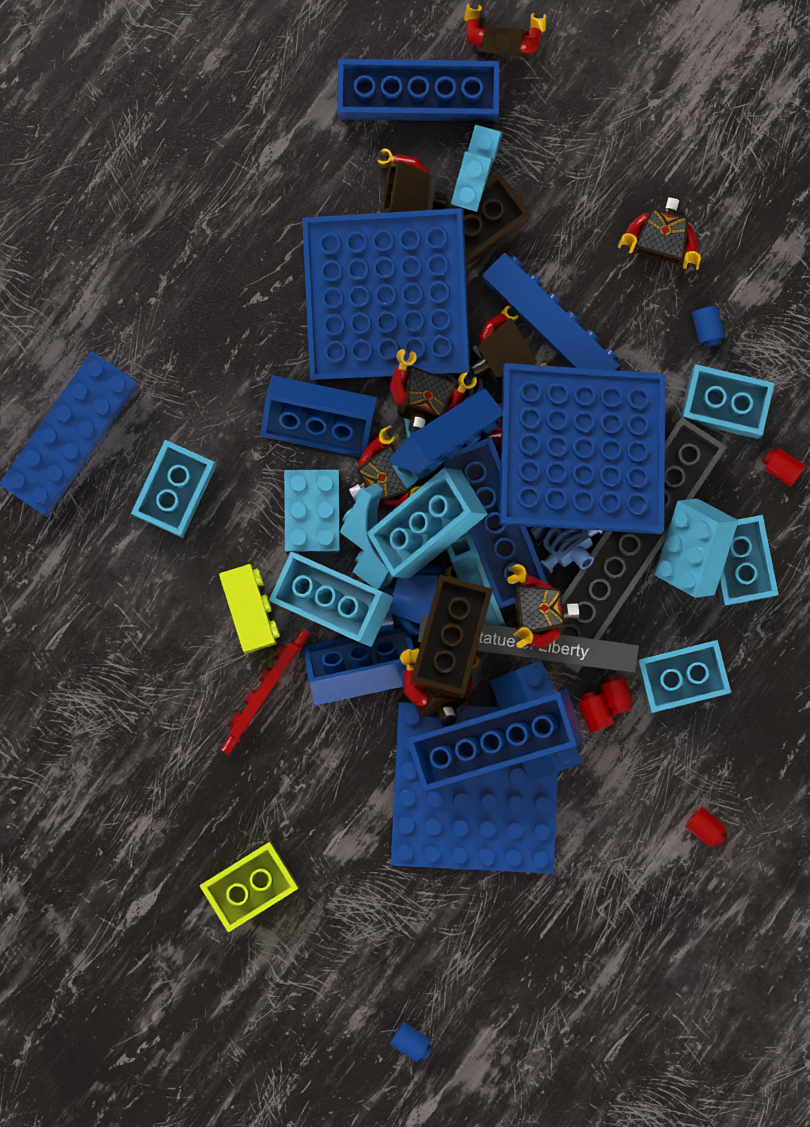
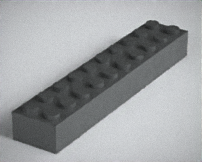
[560,417,727,674]

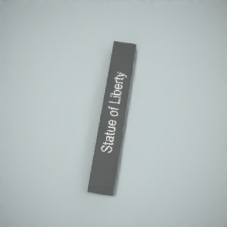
[418,615,639,673]

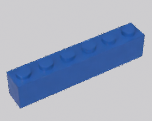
[481,253,620,371]

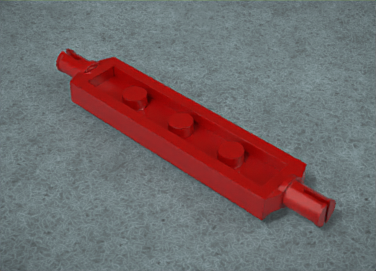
[220,628,311,755]

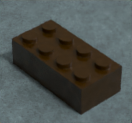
[448,172,531,267]
[410,574,493,699]

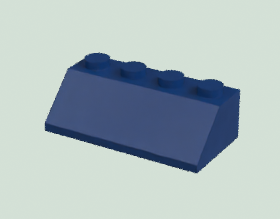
[260,375,377,458]
[388,388,502,474]
[303,625,414,706]
[489,660,582,782]

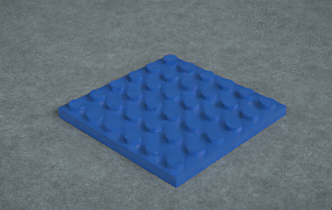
[302,208,471,380]
[499,363,665,534]
[391,702,558,873]

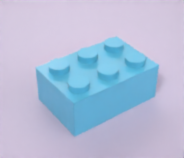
[680,364,775,439]
[131,440,217,538]
[284,470,340,554]
[655,499,739,598]
[717,515,778,607]
[636,640,731,713]

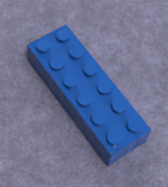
[337,59,499,122]
[0,351,139,517]
[442,436,548,609]
[407,689,584,792]

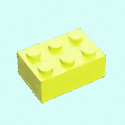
[219,564,280,654]
[200,841,299,932]

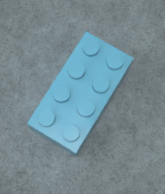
[367,467,488,579]
[269,551,394,647]

